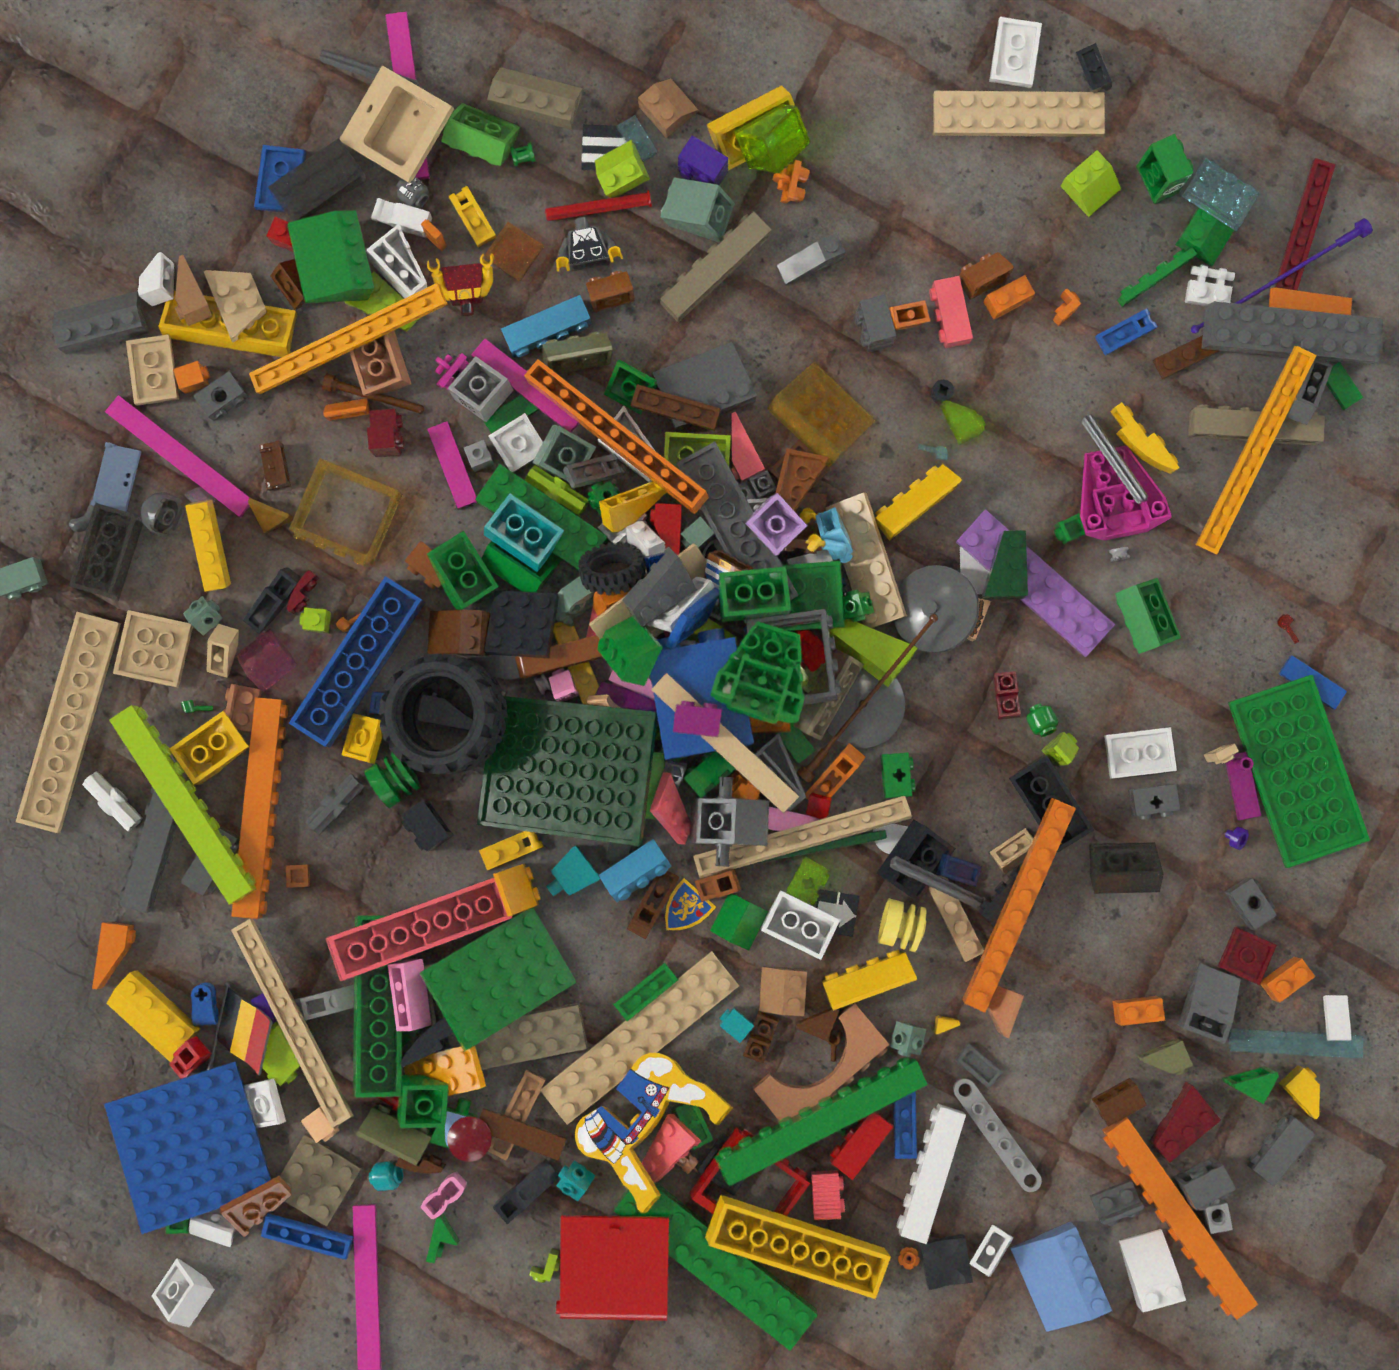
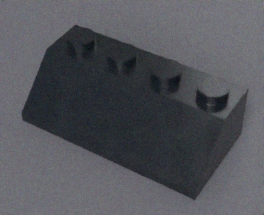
[1009,754,1094,853]

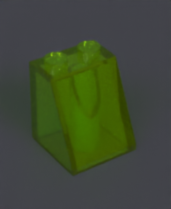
[734,104,811,173]

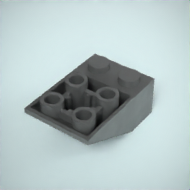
[1177,963,1241,1044]

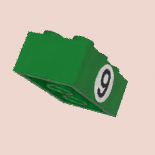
[1136,134,1194,204]

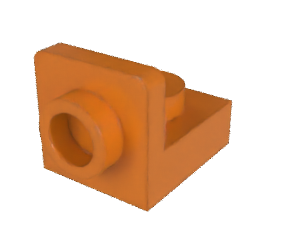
[1053,289,1081,326]

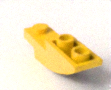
[1110,402,1180,474]

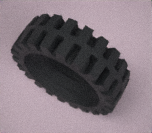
[579,542,645,595]

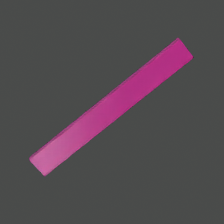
[385,12,430,180]
[105,395,250,518]
[353,1204,382,1370]

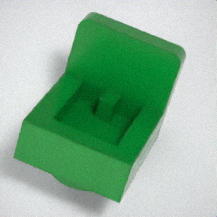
[1054,513,1085,545]

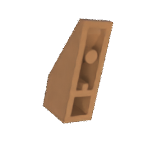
[175,255,212,326]

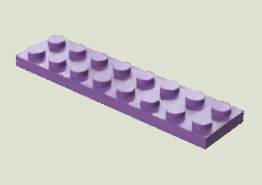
[956,509,1115,657]

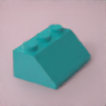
[484,494,564,572]

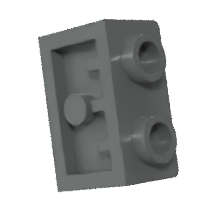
[1090,1179,1145,1226]

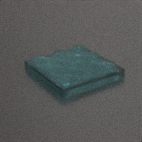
[1182,158,1260,231]

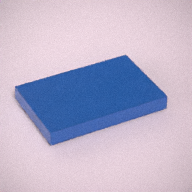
[254,145,306,214]
[665,587,719,650]

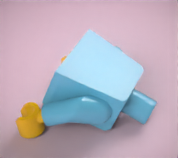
[799,507,853,563]

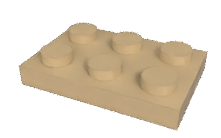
[126,335,179,406]

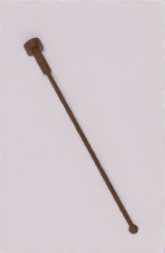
[797,614,938,783]

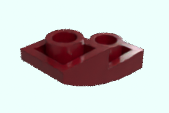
[287,570,319,614]
[994,671,1021,720]

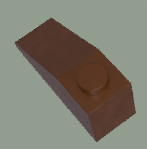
[627,871,679,939]

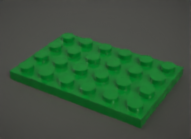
[420,907,577,1051]

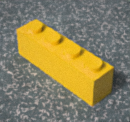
[185,499,231,592]

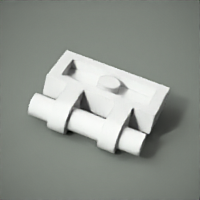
[1185,265,1235,306]

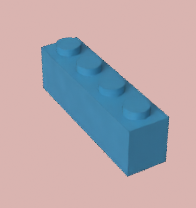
[501,295,592,357]

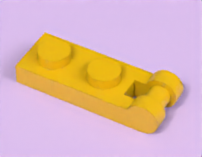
[448,186,496,248]
[479,831,544,870]

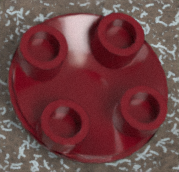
[447,1116,492,1162]

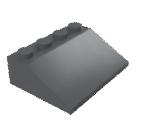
[652,342,756,432]

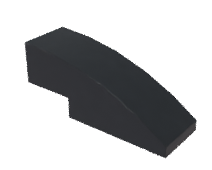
[243,567,301,634]
[400,1017,453,1067]

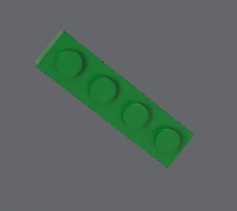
[1117,247,1197,307]

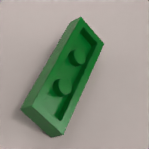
[613,963,678,1021]

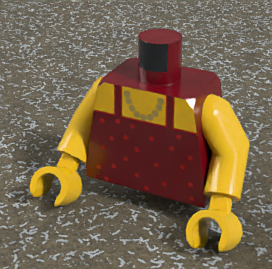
[427,253,494,316]

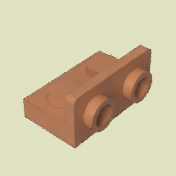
[223,684,262,732]

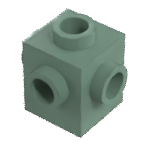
[183,596,222,636]
[890,1021,926,1057]

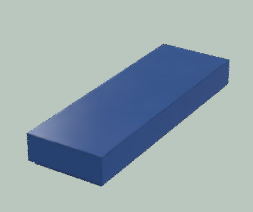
[1278,656,1347,710]
[893,1091,917,1159]

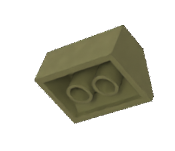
[542,332,613,374]
[356,1103,433,1165]

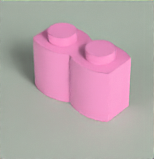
[421,1172,467,1219]

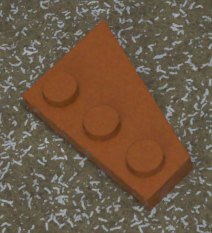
[220,1176,292,1237]

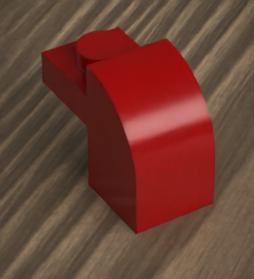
[169,1036,212,1079]

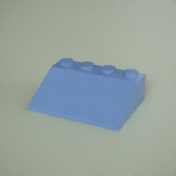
[1010,1221,1112,1332]

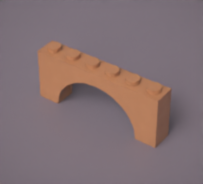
[753,1003,889,1121]

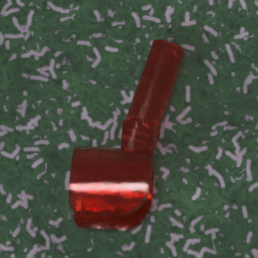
[1277,614,1299,644]

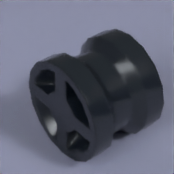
[931,379,954,404]

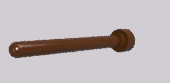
[322,373,424,414]

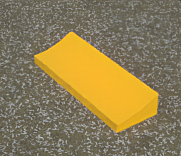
[158,290,297,357]

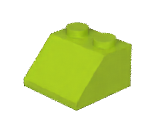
[595,140,650,198]
[1061,150,1121,217]

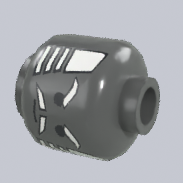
[397,177,429,208]

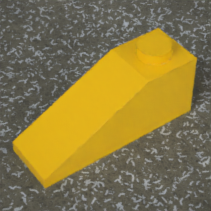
[599,481,667,532]

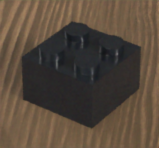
[401,800,454,852]

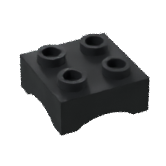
[920,1234,973,1290]

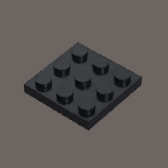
[484,590,559,658]

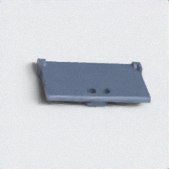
[90,442,142,512]

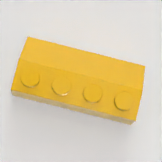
[706,85,803,170]
[875,464,962,541]
[822,949,917,1010]
[106,970,201,1062]

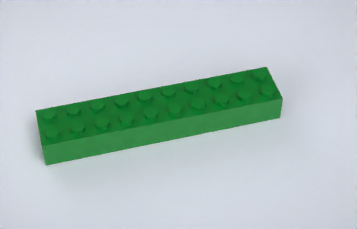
[614,1182,818,1351]

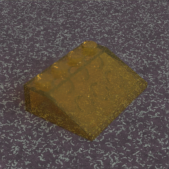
[767,362,876,468]

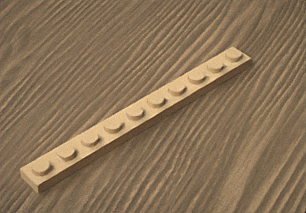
[693,796,912,879]
[231,919,354,1128]

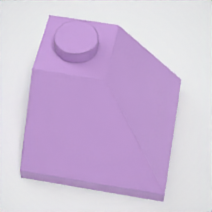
[746,493,807,556]

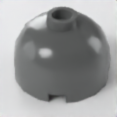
[140,492,184,537]

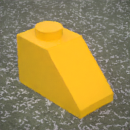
[1279,1065,1320,1119]

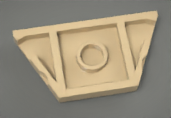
[203,270,267,342]

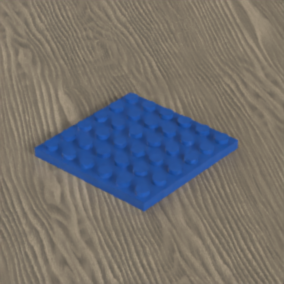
[104,1061,272,1234]

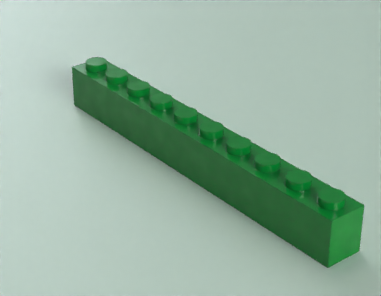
[714,1057,928,1186]

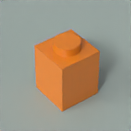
[173,361,210,394]

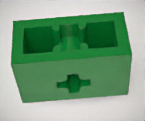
[880,752,915,798]

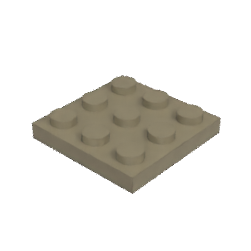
[280,1133,362,1227]

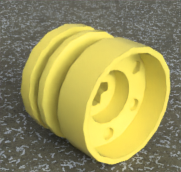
[878,898,926,952]

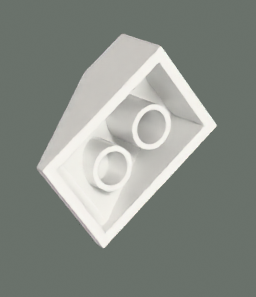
[1118,1229,1186,1312]

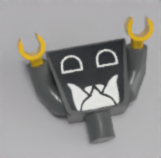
[556,217,623,272]

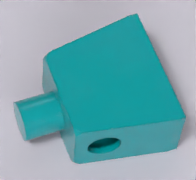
[546,845,600,896]

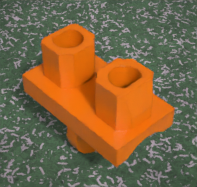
[773,160,810,204]

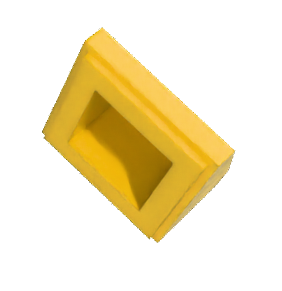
[933,1015,960,1034]

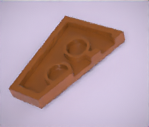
[775,449,829,512]

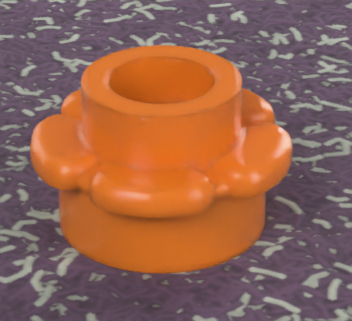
[898,1247,920,1270]

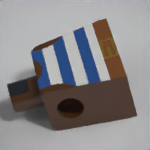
[704,550,754,607]

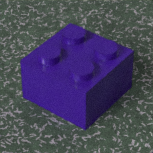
[678,135,728,185]

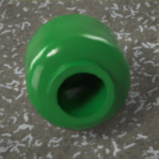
[1026,703,1059,737]

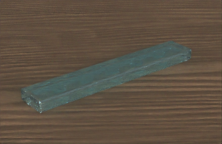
[1229,1028,1363,1058]

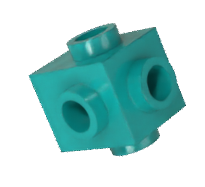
[556,1160,596,1202]

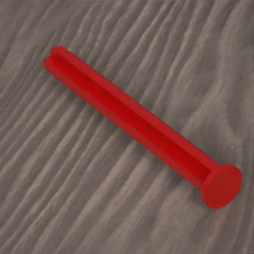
[545,190,652,221]

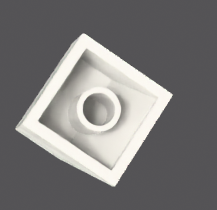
[152,1259,214,1327]

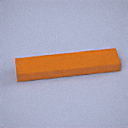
[1269,287,1352,315]

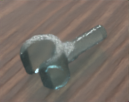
[918,444,948,460]

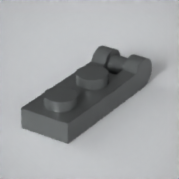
[563,454,625,489]

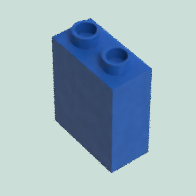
[650,628,754,760]

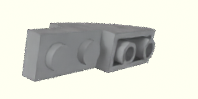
[294,984,354,1020]

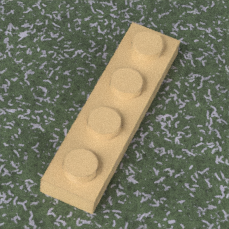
[928,876,984,962]

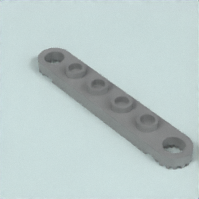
[953,1078,1042,1192]

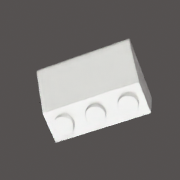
[760,890,840,960]

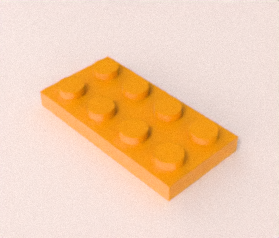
[403,1046,486,1096]

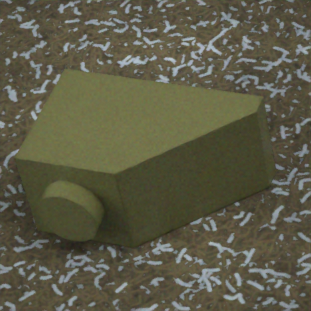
[1137,1038,1193,1075]

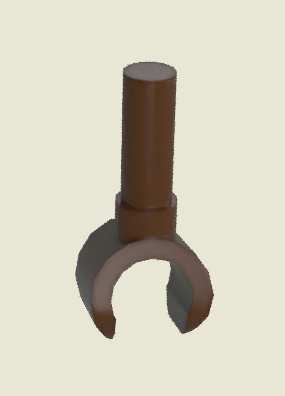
[827,1030,842,1062]

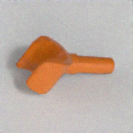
[336,613,361,632]

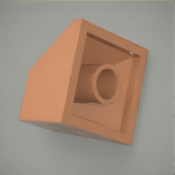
[987,985,1024,1038]

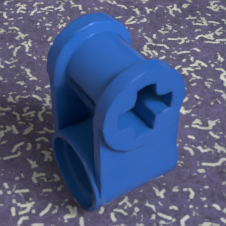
[191,982,219,1026]

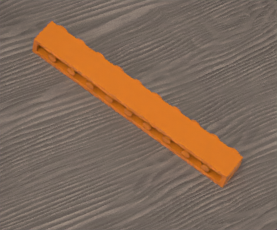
[524,359,709,514]
[231,697,288,919]
[962,798,1076,1013]
[1102,1117,1258,1320]

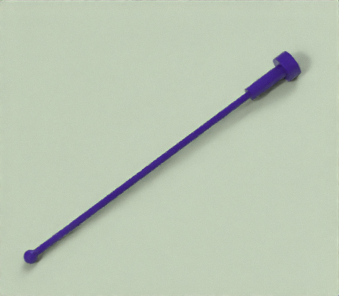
[1191,218,1373,334]

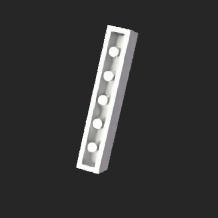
[897,1104,966,1244]

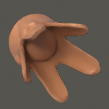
[675,1151,699,1174]

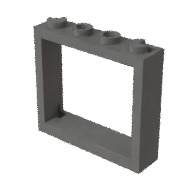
[746,609,841,705]

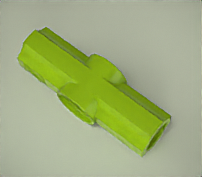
[525,465,589,516]

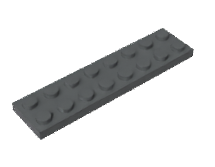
[677,442,799,601]

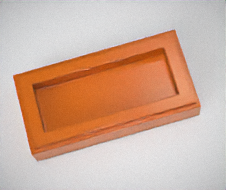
[421,219,447,252]

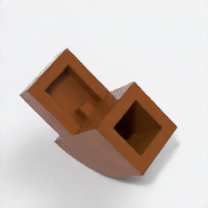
[695,869,742,902]

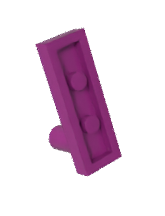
[1225,752,1261,820]

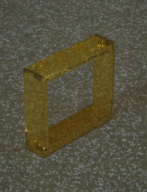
[289,458,403,566]

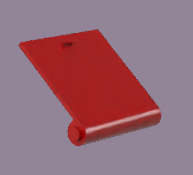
[556,1215,669,1321]

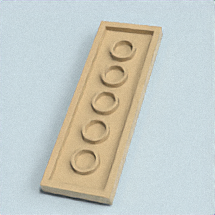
[825,493,907,628]

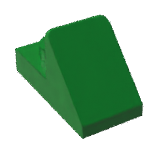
[426,1213,460,1264]

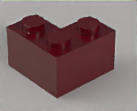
[367,409,405,457]

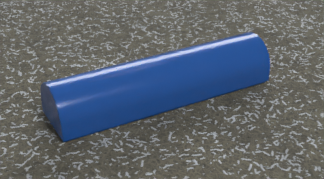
[261,1213,354,1260]

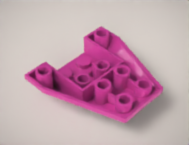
[1080,445,1172,541]

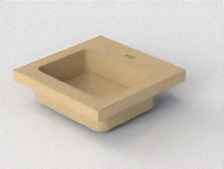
[339,65,454,183]

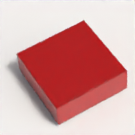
[806,793,832,819]

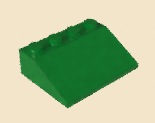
[287,210,374,303]

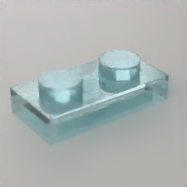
[617,115,657,162]

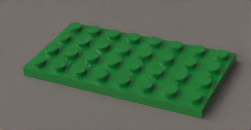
[1228,675,1370,868]

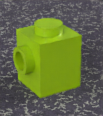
[300,607,331,634]

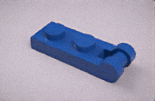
[1095,308,1158,356]

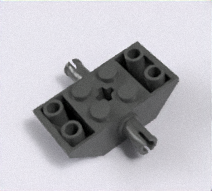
[690,777,769,867]

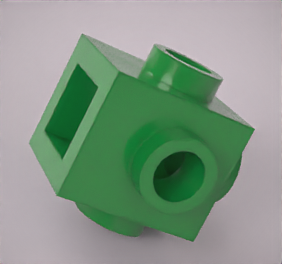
[587,481,620,516]
[843,589,874,622]

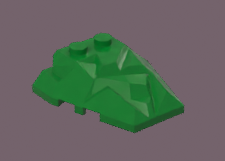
[710,621,804,724]

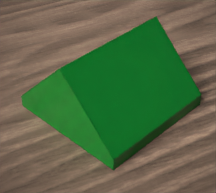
[604,360,657,415]
[710,893,769,951]
[1222,1066,1279,1104]

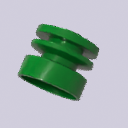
[364,753,422,809]

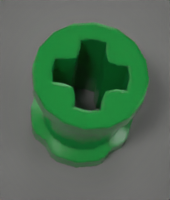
[510,143,536,166]

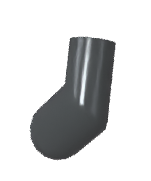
[69,506,99,532]

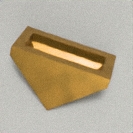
[248,498,294,533]

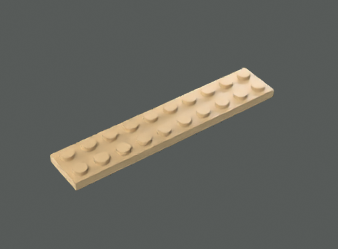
[16,612,121,833]
[541,951,739,1125]

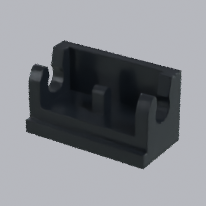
[1076,43,1112,93]

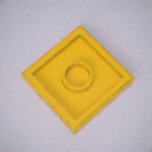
[342,713,383,764]

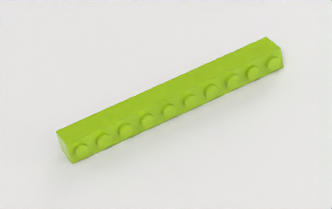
[109,705,257,905]

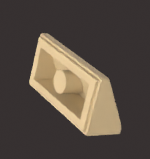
[990,828,1034,874]

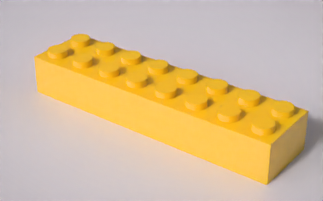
[705,1195,891,1299]

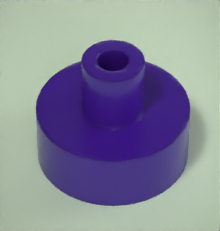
[1225,827,1249,850]

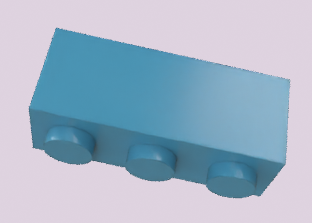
[598,839,671,902]

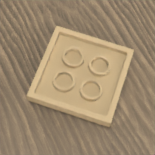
[113,610,193,688]

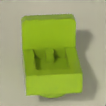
[529,1248,560,1283]

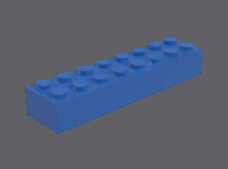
[289,576,426,748]

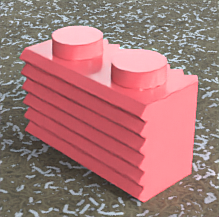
[811,1170,845,1220]

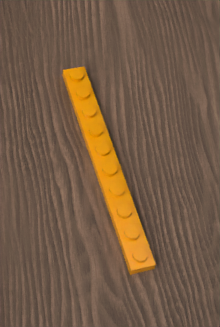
[249,283,448,394]
[1196,346,1317,554]

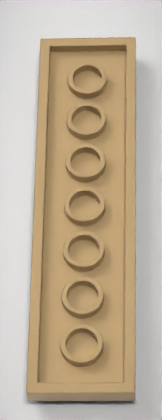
[933,91,1105,137]

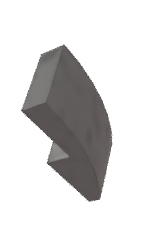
[739,470,777,500]

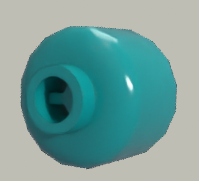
[369,1161,404,1191]

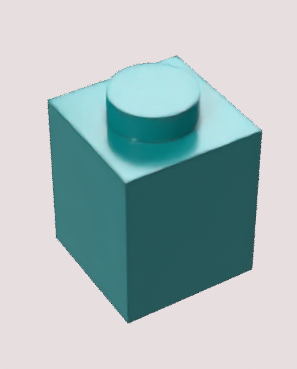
[719,1007,754,1043]

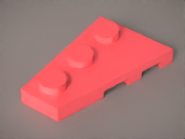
[649,772,691,844]
[642,1114,702,1182]

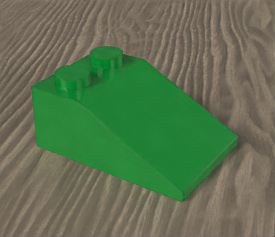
[426,531,499,610]

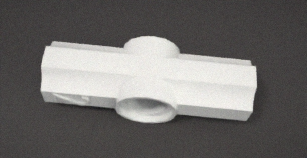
[82,771,143,831]

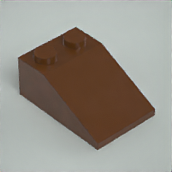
[427,610,491,657]

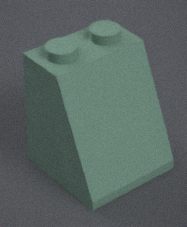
[660,177,735,243]

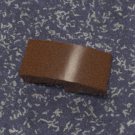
[743,1011,779,1063]
[396,1154,446,1173]

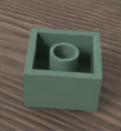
[533,425,596,483]

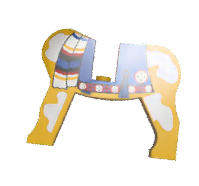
[575,1053,733,1213]

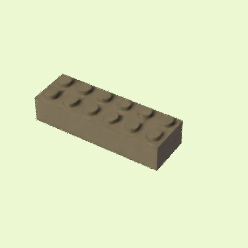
[448,1002,588,1070]

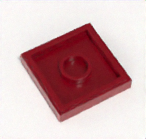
[1217,927,1277,985]

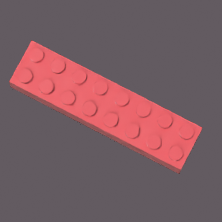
[326,878,512,981]

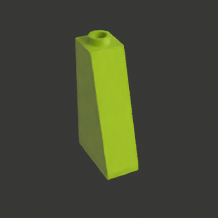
[829,619,918,687]

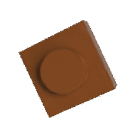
[286,864,310,888]

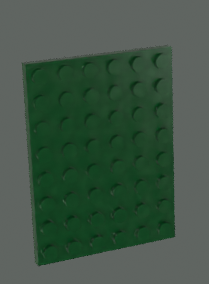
[477,696,658,846]

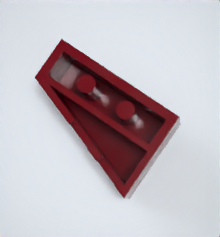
[1149,1082,1221,1163]

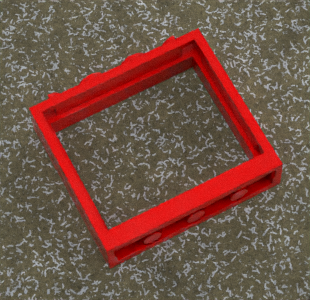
[689,1127,810,1216]

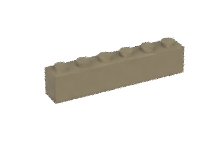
[660,212,772,323]
[1188,405,1325,446]

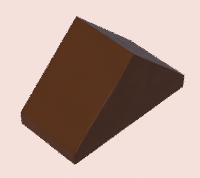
[795,1008,839,1041]

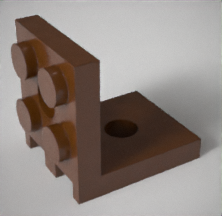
[783,492,827,554]

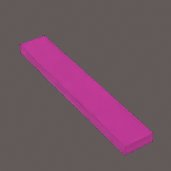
[471,339,580,433]

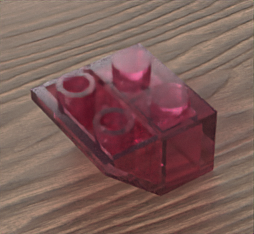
[236,628,297,693]

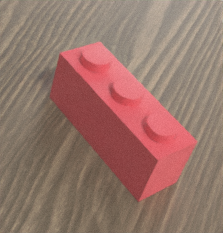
[929,276,973,348]

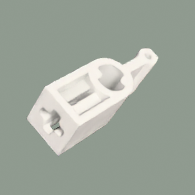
[371,198,432,238]

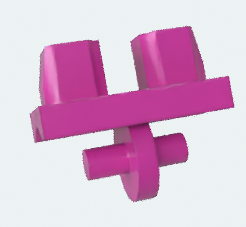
[435,353,469,390]

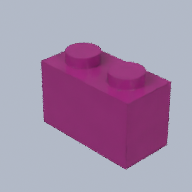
[673,701,722,737]

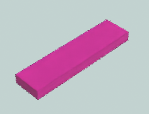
[427,422,477,510]

